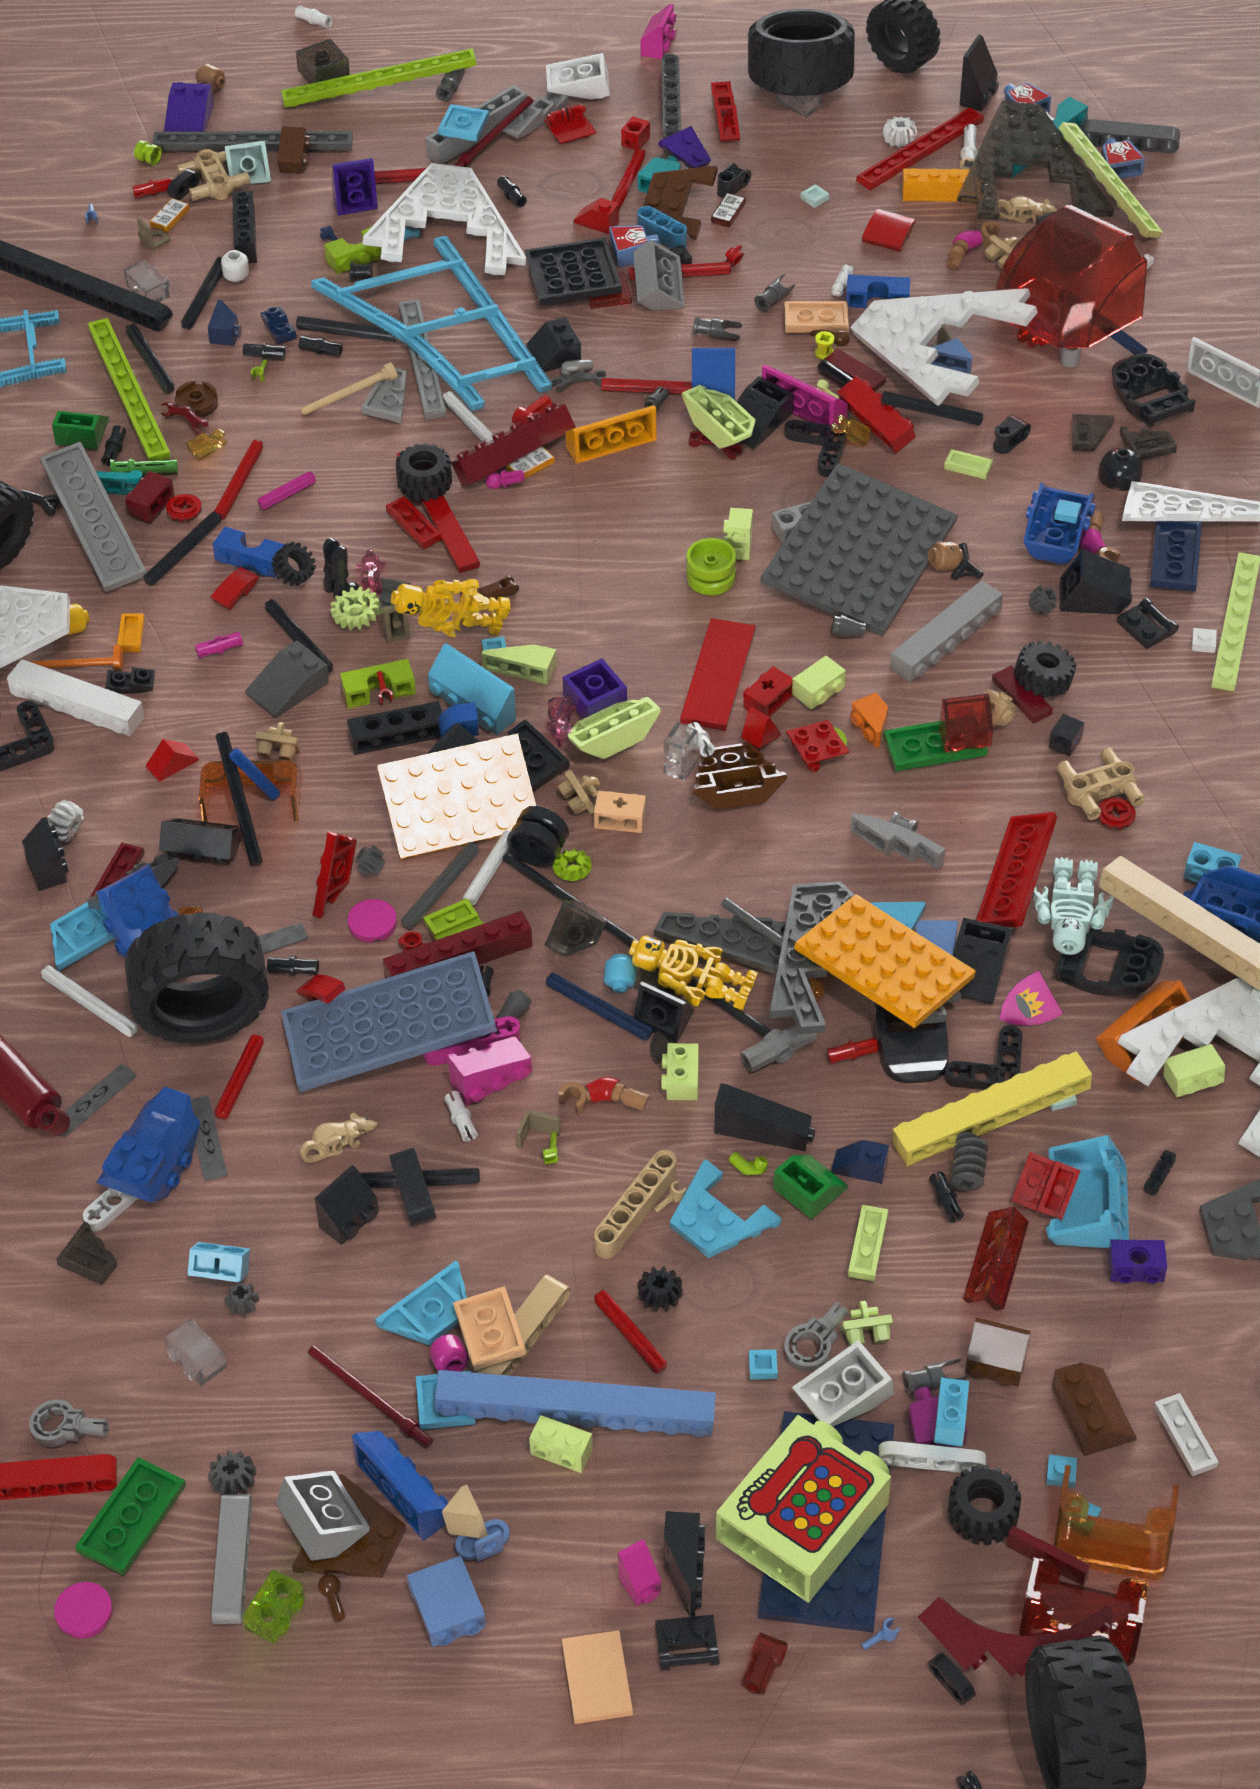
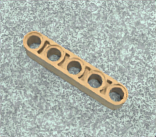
[594,1150,676,1259]
[474,1275,571,1376]

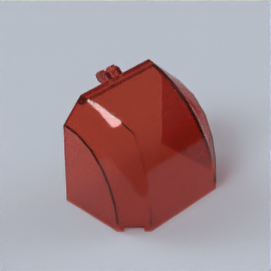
[996,204,1147,348]

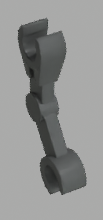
[552,370,606,393]

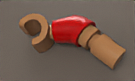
[558,1076,649,1115]

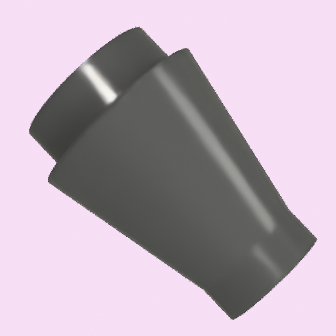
[831,614,866,637]
[496,989,532,1019]

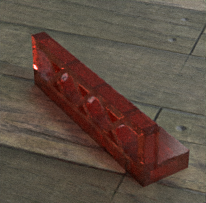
[963,1206,1029,1311]

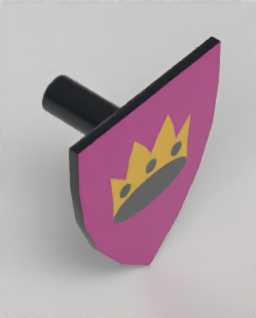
[999,970,1063,1026]

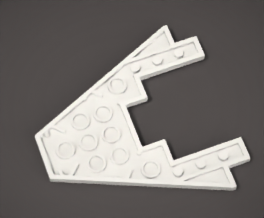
[363,163,526,275]
[851,288,1038,406]
[0,585,70,668]
[1117,977,1260,1157]

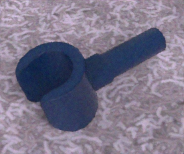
[320,226,338,241]

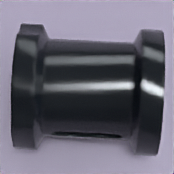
[350,262,373,281]

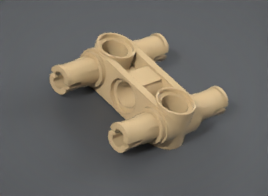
[177,149,251,201]
[1057,748,1145,820]

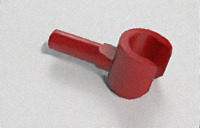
[376,671,393,705]

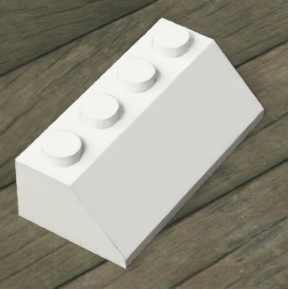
[1186,337,1260,408]

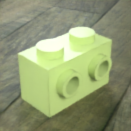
[723,508,753,560]
[792,656,846,710]
[662,1043,698,1101]
[1163,1044,1225,1097]
[529,1415,593,1473]

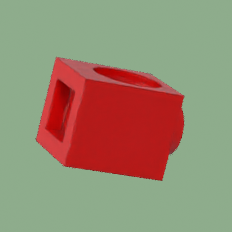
[621,116,650,150]

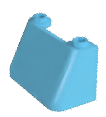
[1046,1135,1129,1248]

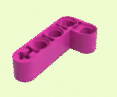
[423,1016,521,1066]

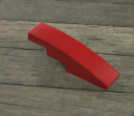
[711,81,740,142]

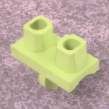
[840,1301,893,1346]

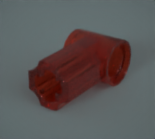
[741,1632,788,1695]

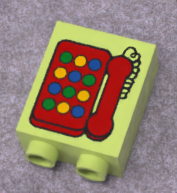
[716,1415,891,1603]

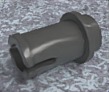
[644,387,668,411]

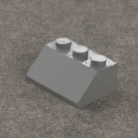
[633,240,685,311]
[276,1471,370,1561]

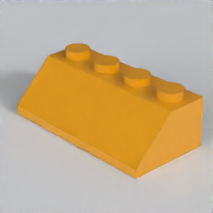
[902,168,986,202]
[566,405,656,464]

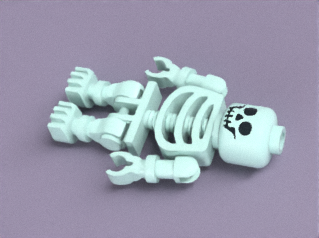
[1033,857,1114,955]

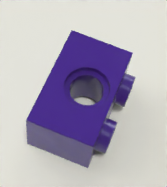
[1108,1240,1167,1284]

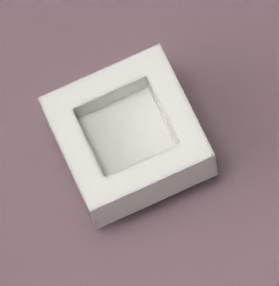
[1192,628,1217,653]

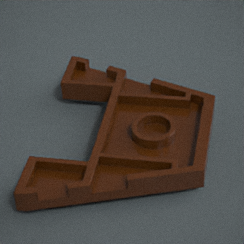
[643,166,718,240]
[292,1474,406,1578]

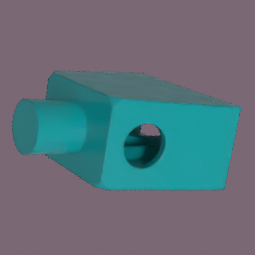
[638,156,681,193]

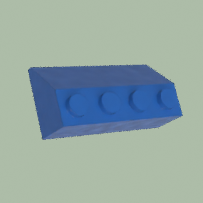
[352,1431,448,1541]

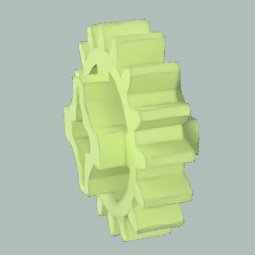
[330,586,381,630]

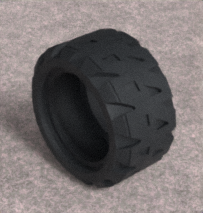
[748,9,855,96]
[125,912,269,1044]
[1025,1635,1147,1789]

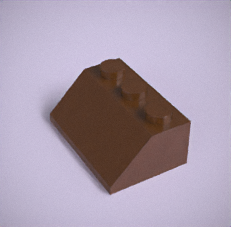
[1052,1362,1137,1456]

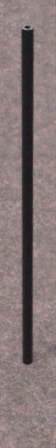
[503,852,772,1037]

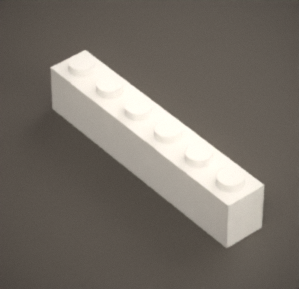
[7,659,145,737]

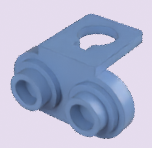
[455,1519,510,1562]

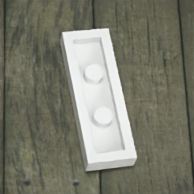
[1154,1393,1219,1476]

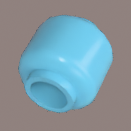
[604,954,637,993]

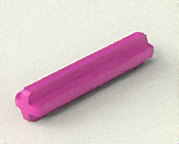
[257,471,316,510]

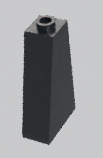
[714,1083,816,1152]

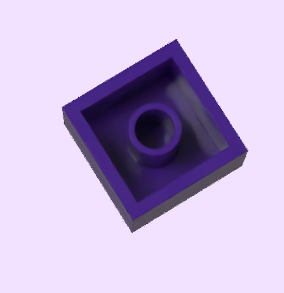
[562,658,627,719]

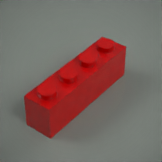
[837,376,916,454]

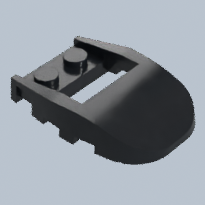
[1112,353,1196,427]
[1055,928,1164,996]
[874,1003,949,1083]

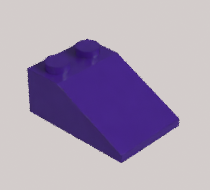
[164,82,214,132]
[332,158,378,216]

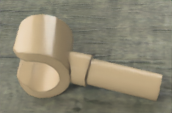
[653,1181,686,1213]

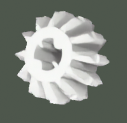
[883,116,917,148]
[47,800,84,843]

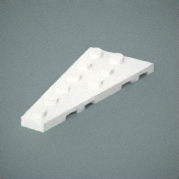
[1122,481,1260,521]

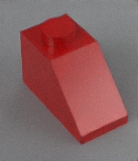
[574,198,619,235]

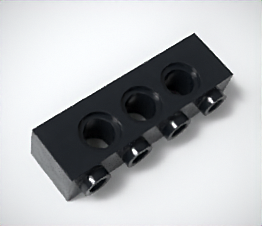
[232,191,257,264]
[347,701,443,755]

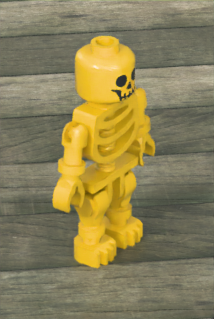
[391,579,511,637]
[629,935,758,1011]

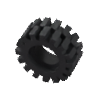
[271,542,316,586]

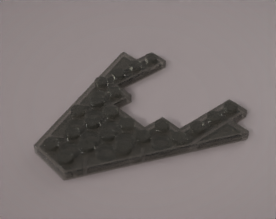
[957,100,1114,230]

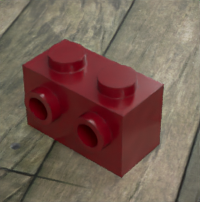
[125,471,175,523]

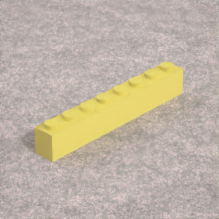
[892,1051,1092,1166]

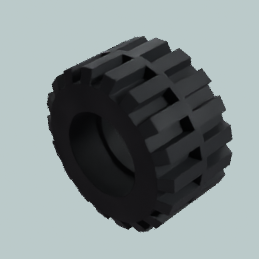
[395,443,452,501]
[948,1465,1021,1545]

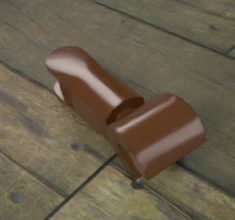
[460,576,519,599]

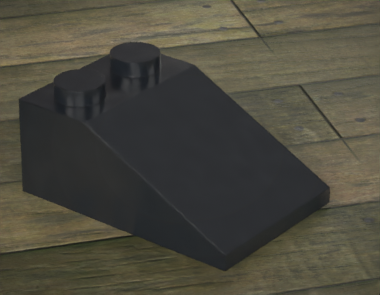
[959,34,999,111]

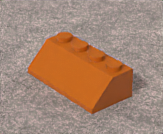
[1095,980,1191,1081]

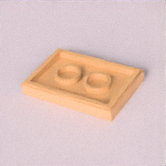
[784,301,849,333]
[453,1286,527,1371]
[562,1630,633,1724]

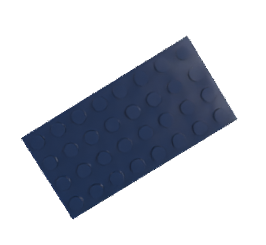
[758,1411,895,1633]

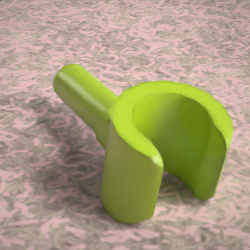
[251,359,268,382]
[542,1132,558,1165]

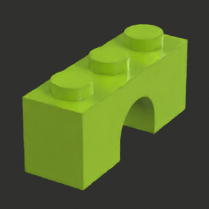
[324,228,382,274]
[340,659,416,709]

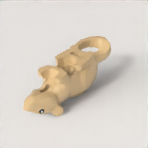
[994,196,1058,224]
[300,1112,378,1163]

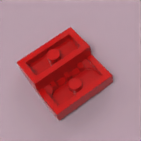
[862,209,916,252]
[1011,1152,1081,1220]

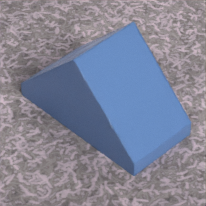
[931,338,973,374]

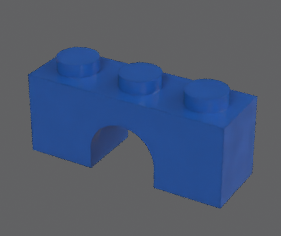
[846,274,911,308]
[212,526,285,578]

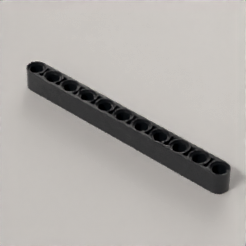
[0,240,173,331]

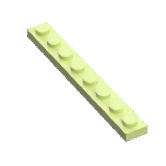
[1058,122,1163,238]
[1211,552,1260,692]

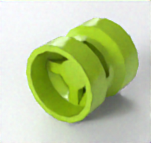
[134,140,162,166]

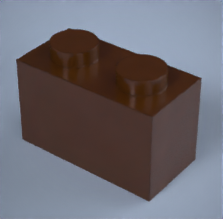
[277,126,311,173]

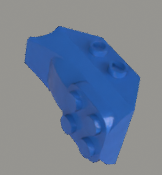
[1023,483,1096,564]
[97,864,178,959]
[1183,865,1260,944]
[96,1086,201,1203]

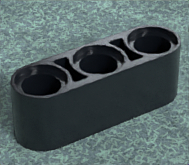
[389,1147,437,1226]

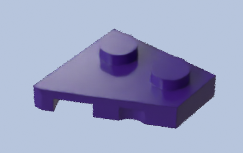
[658,126,711,169]

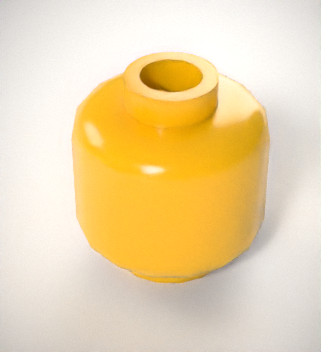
[66,604,89,636]

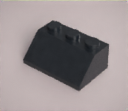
[159,818,242,862]

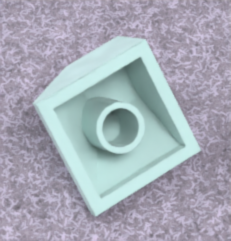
[225,141,271,185]

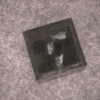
[296,39,350,84]

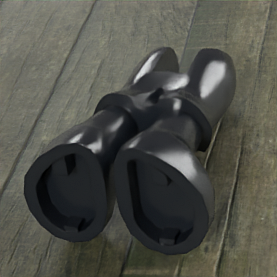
[323,538,359,599]

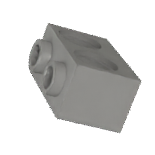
[772,501,812,544]

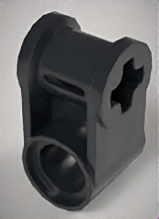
[717,163,752,198]
[993,415,1031,454]

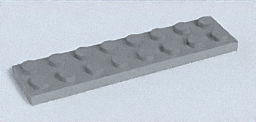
[40,442,146,593]

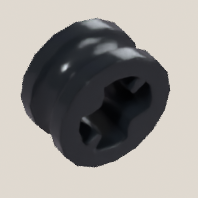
[956,1770,982,1789]

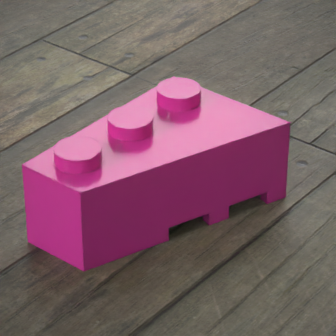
[448,1037,532,1106]

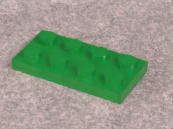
[883,715,988,771]
[75,1457,186,1576]

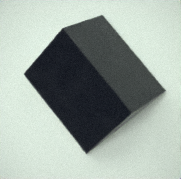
[634,982,694,1043]

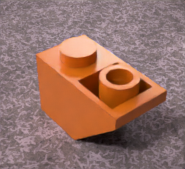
[850,692,888,748]

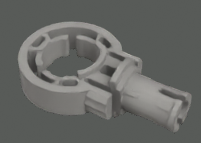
[784,1302,849,1372]
[29,1399,109,1447]

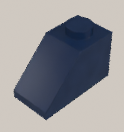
[207,300,242,346]
[831,1140,889,1184]

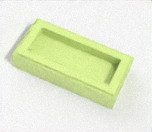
[944,449,993,480]

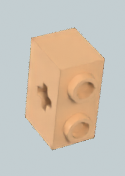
[594,791,646,833]

